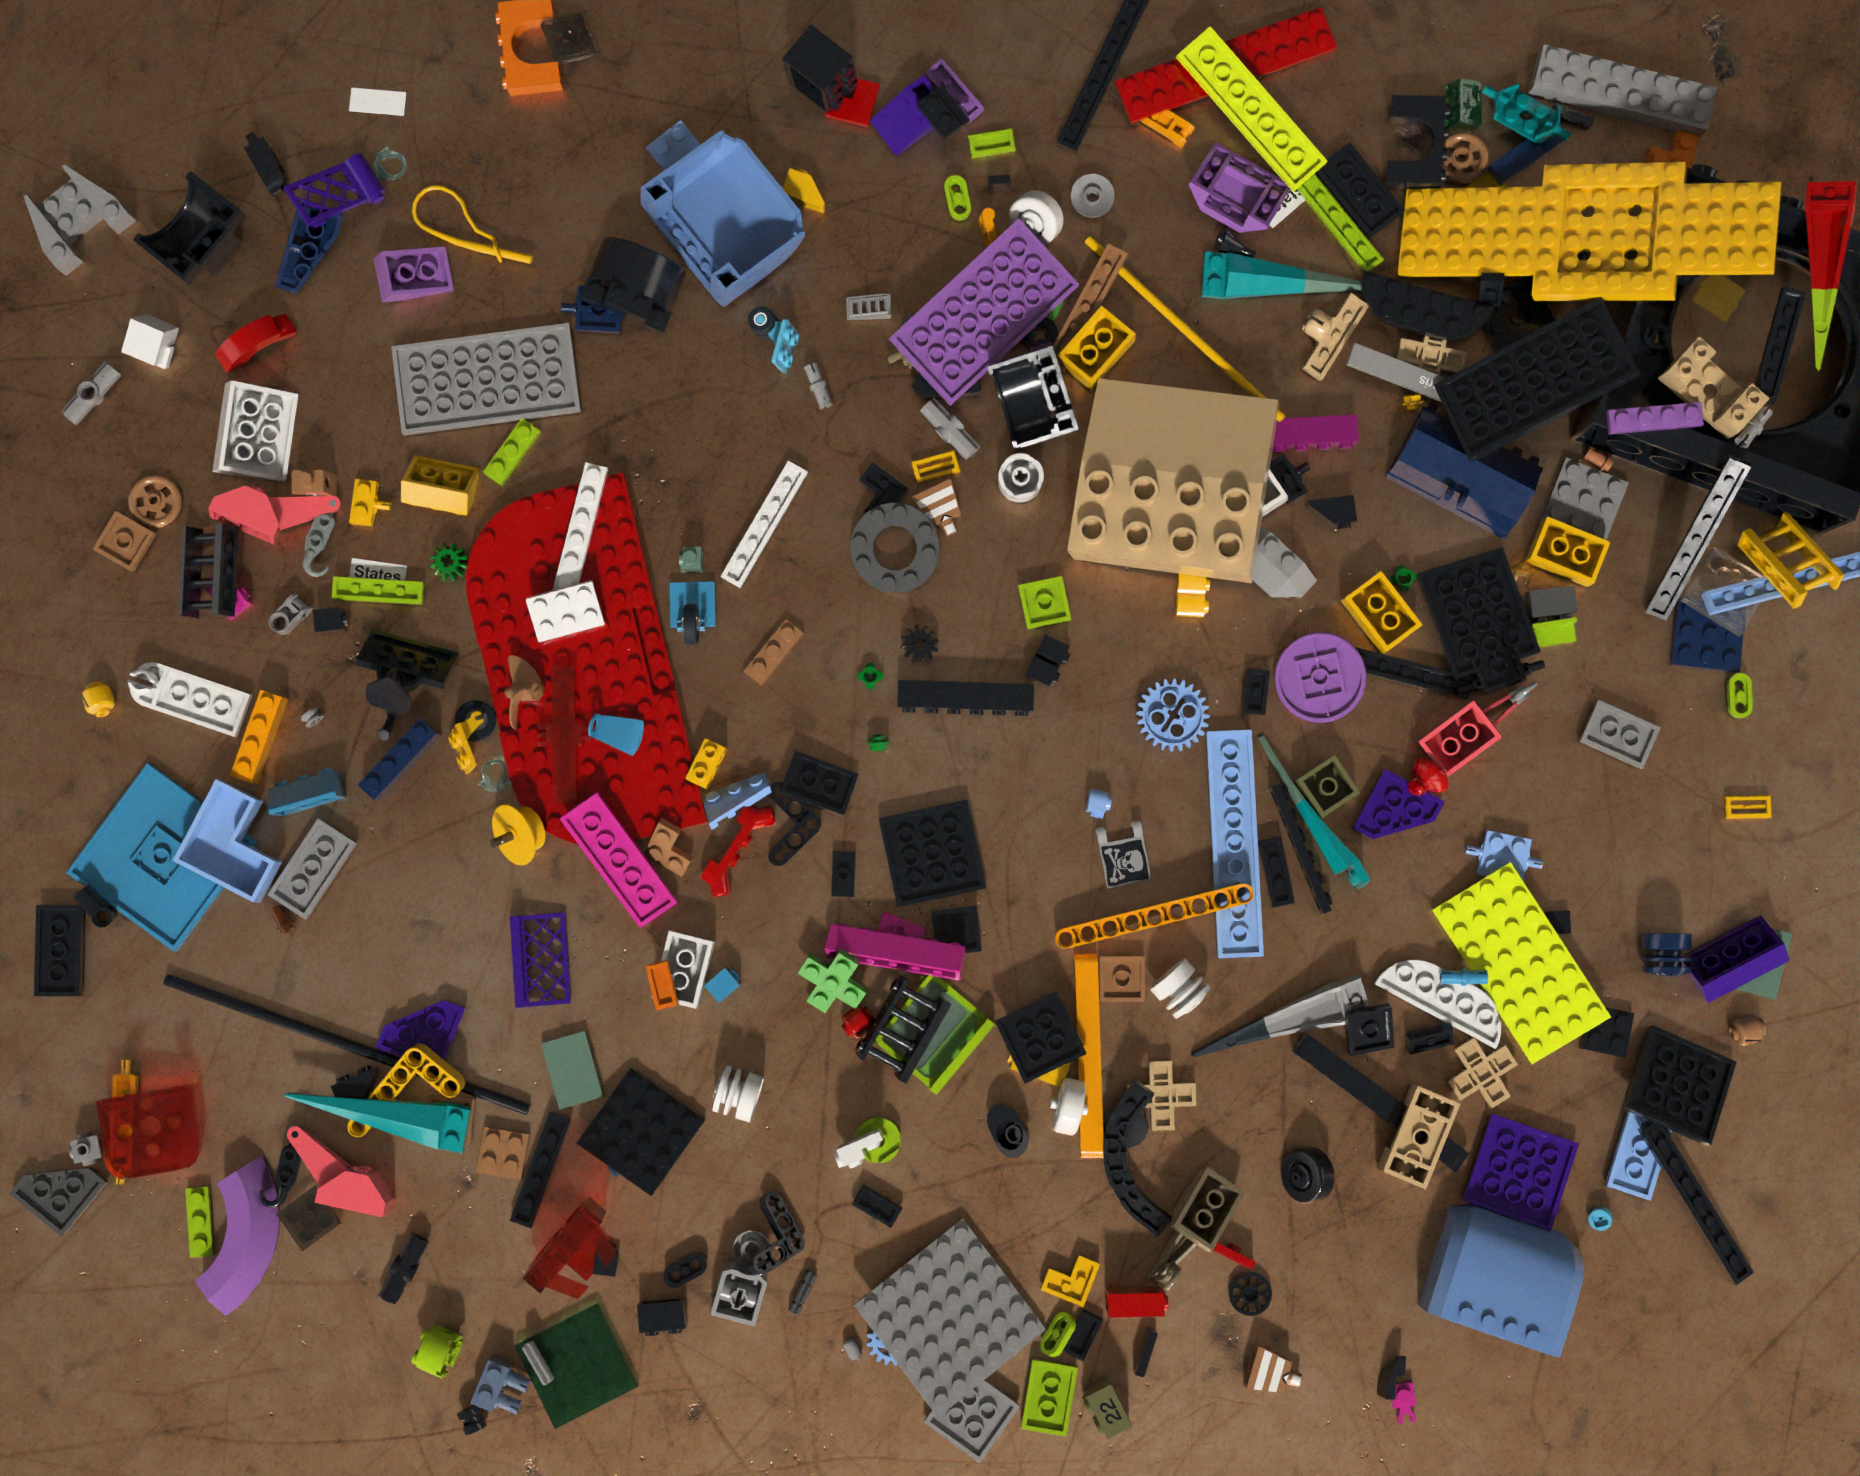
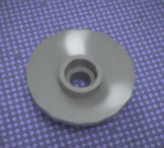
[1070,173,1115,218]

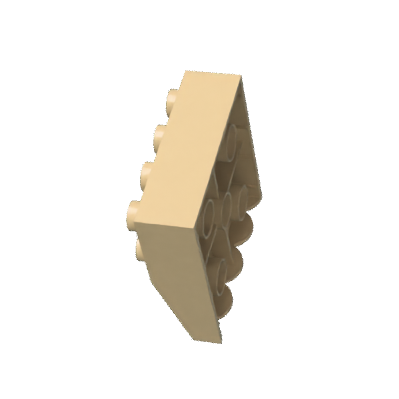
[1067,378,1279,583]

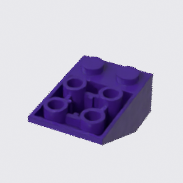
[870,75,935,156]

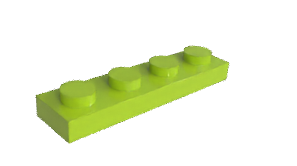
[331,576,425,605]

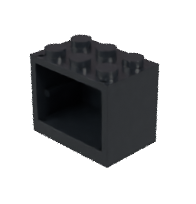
[782,24,858,113]

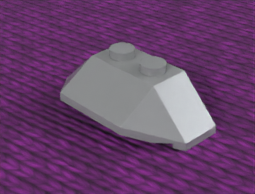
[1253,526,1317,598]

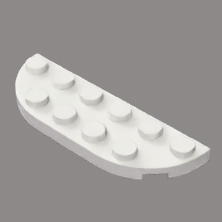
[1373,960,1501,1049]

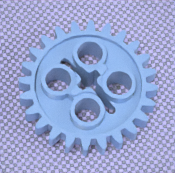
[1136,678,1210,752]

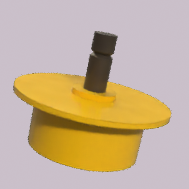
[490,804,545,865]

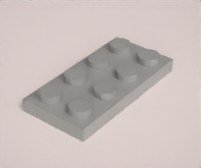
[267,818,358,919]

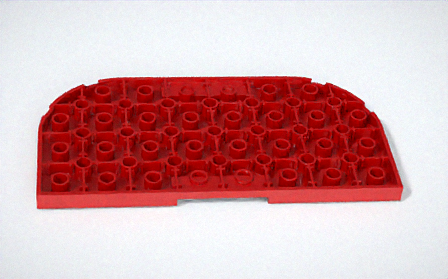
[466,473,708,844]

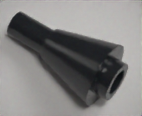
[1215,229,1256,258]

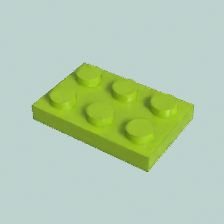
[1021,1358,1078,1437]

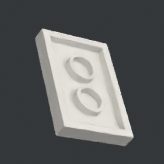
[526,580,605,642]

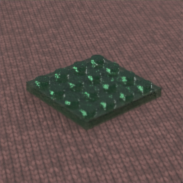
[515,1303,638,1429]

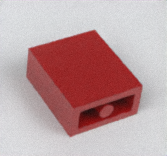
[1105,1286,1169,1318]

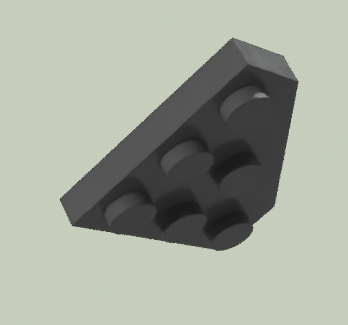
[9,1167,109,1237]

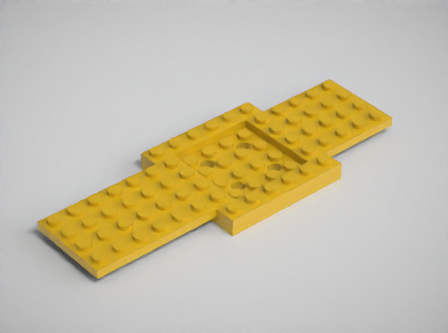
[1398,162,1782,301]

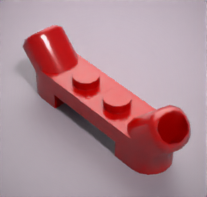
[700,804,775,898]

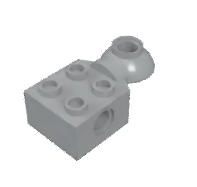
[710,1230,770,1326]

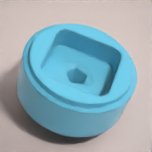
[1588,1206,1613,1231]

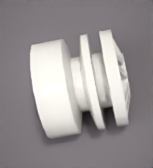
[1150,958,1211,1019]
[712,1065,764,1123]

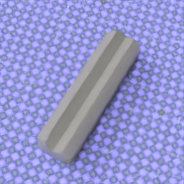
[522,1341,554,1385]

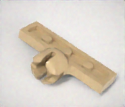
[1301,293,1368,381]

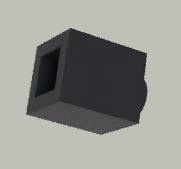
[313,607,350,635]

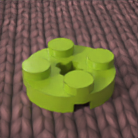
[856,1117,901,1163]

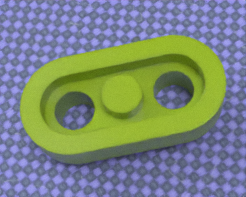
[944,175,971,221]
[1727,673,1753,719]
[1040,1312,1076,1357]

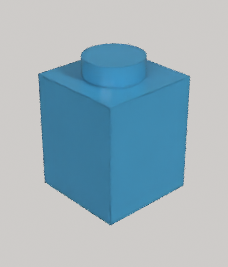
[704,967,741,1003]

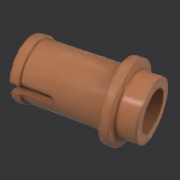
[1584,446,1615,471]

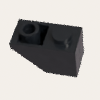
[331,1065,380,1099]

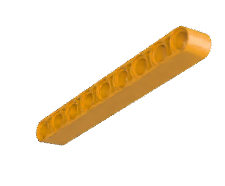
[1055,884,1254,949]
[1074,954,1104,1158]

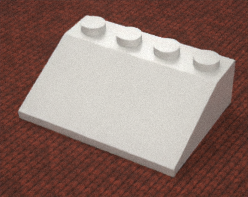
[212,380,298,482]

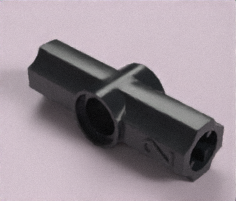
[378,1233,429,1304]

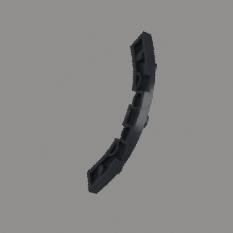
[1103,1079,1172,1237]

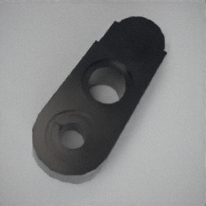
[244,132,288,197]

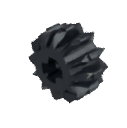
[901,625,939,663]

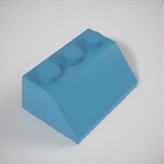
[268,768,347,816]

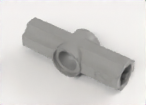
[60,361,121,425]
[920,398,980,460]

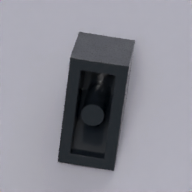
[1305,495,1357,530]

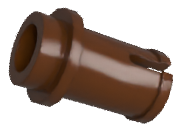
[269,904,294,935]

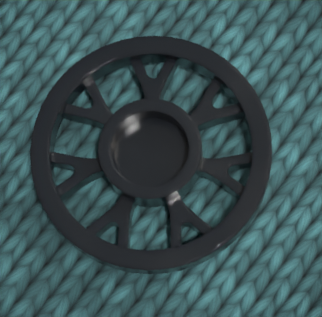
[1229,1272,1272,1316]

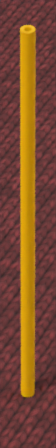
[1084,236,1286,422]

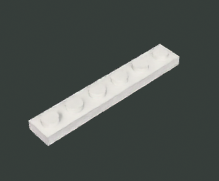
[720,461,808,589]
[553,462,608,590]

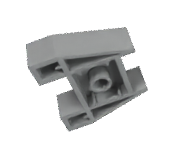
[24,164,136,276]

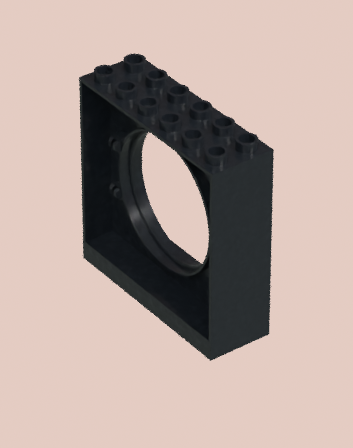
[1570,164,1860,534]

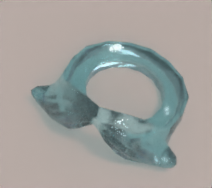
[373,146,407,180]
[477,759,511,792]

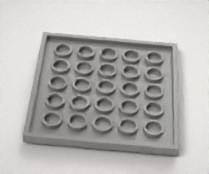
[853,1218,1046,1418]

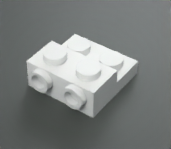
[834,1128,884,1169]

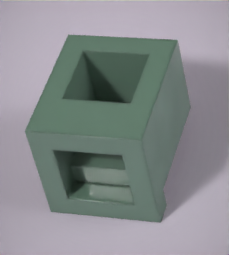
[679,546,704,573]

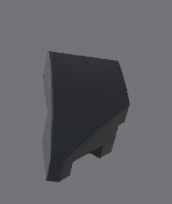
[1377,1356,1406,1400]

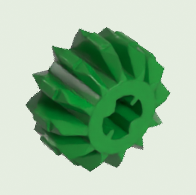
[430,543,469,581]

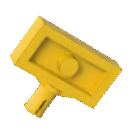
[349,479,392,527]

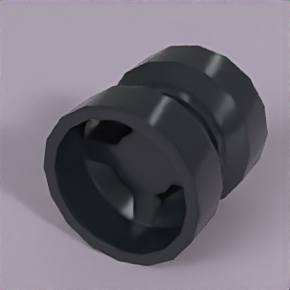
[457,1405,487,1436]

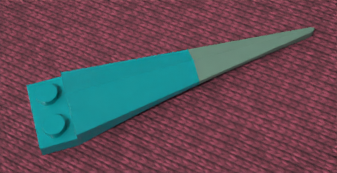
[1200,251,1361,299]
[1257,734,1371,890]

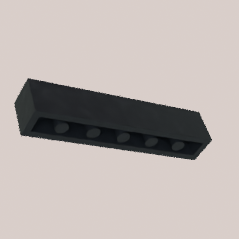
[897,680,1034,717]

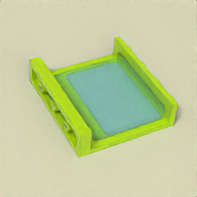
[874,974,995,1095]

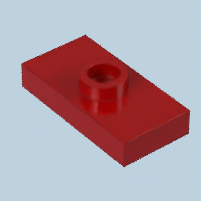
[1213,1241,1256,1269]

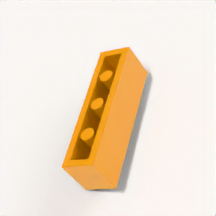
[230,690,288,784]

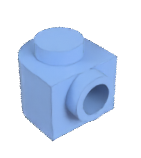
[1085,788,1112,818]

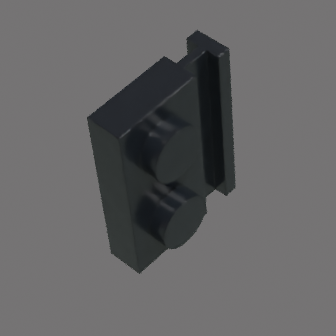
[916,85,970,141]

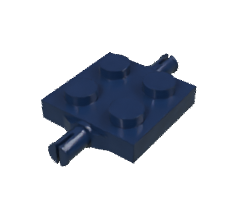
[560,285,624,334]

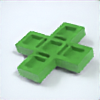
[798,949,868,1013]

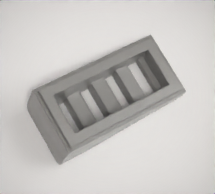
[846,293,891,320]

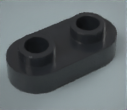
[663,1252,707,1288]

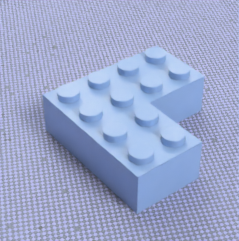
[172,779,282,903]

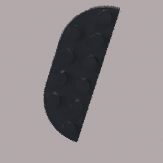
[1361,270,1494,341]

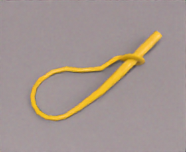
[412,185,533,264]

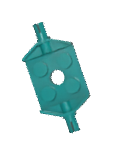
[1482,83,1572,143]

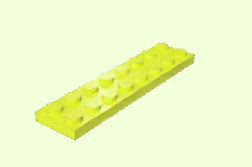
[1176,26,1328,192]

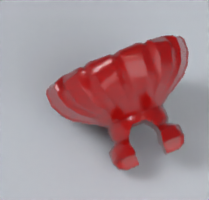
[1407,757,1449,796]

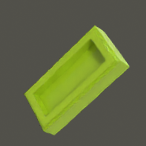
[968,128,1016,159]

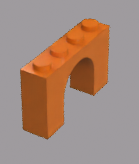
[495,0,563,96]

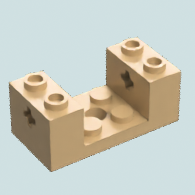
[1658,337,1770,440]
[1377,1083,1460,1190]

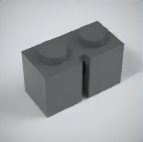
[1524,586,1578,623]

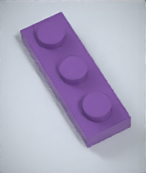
[925,58,985,125]

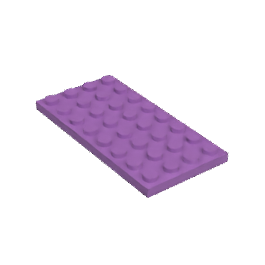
[889,218,1080,406]

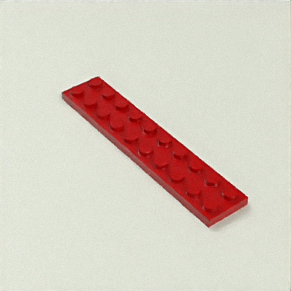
[1115,7,1337,124]

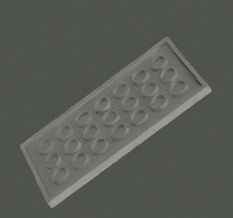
[391,323,581,436]

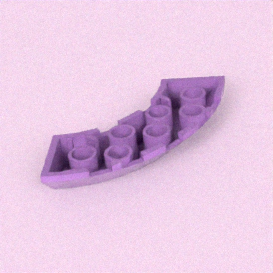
[195,1155,280,1316]

